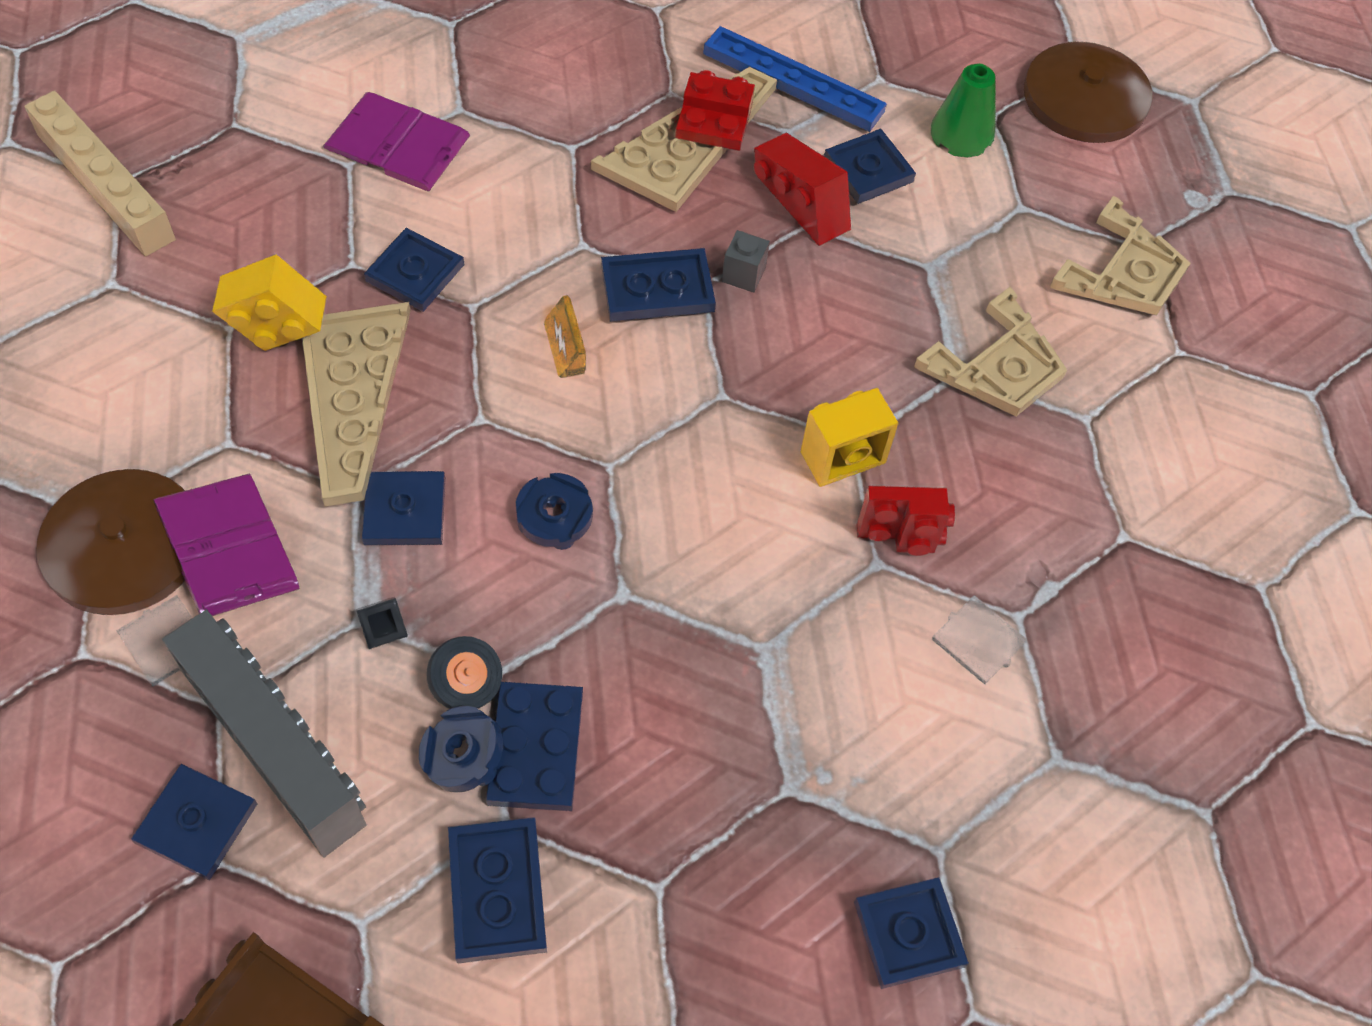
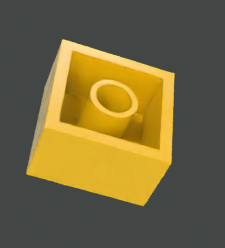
[212,254,327,351]
[800,387,898,487]

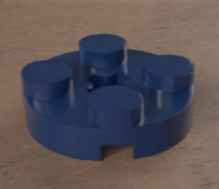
[516,473,593,550]
[419,706,503,792]

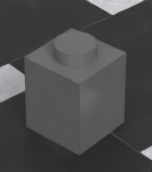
[722,230,770,293]

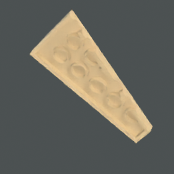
[591,67,777,212]
[302,302,411,507]

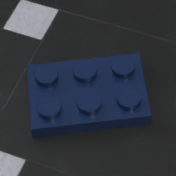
[601,248,716,322]
[486,682,583,811]
[448,817,547,964]

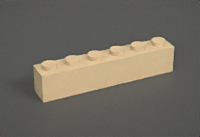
[24,90,176,257]

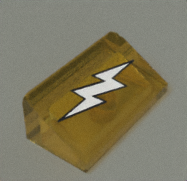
[544,295,586,378]

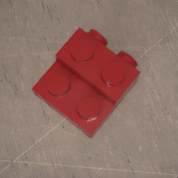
[675,70,755,151]
[857,486,955,556]

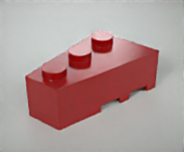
[754,132,851,246]

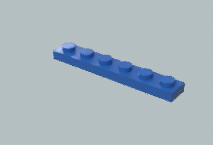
[703,26,887,132]

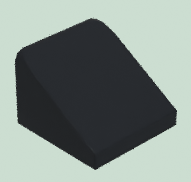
[356,597,408,649]

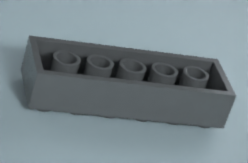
[162,609,367,858]

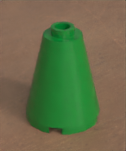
[931,64,996,158]

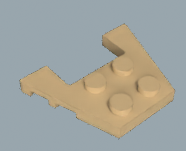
[1050,196,1190,315]
[914,287,1067,417]

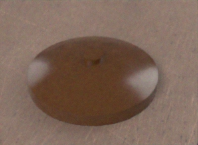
[1024,42,1153,143]
[36,469,185,615]

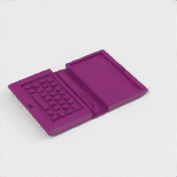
[323,92,470,191]
[153,473,300,616]

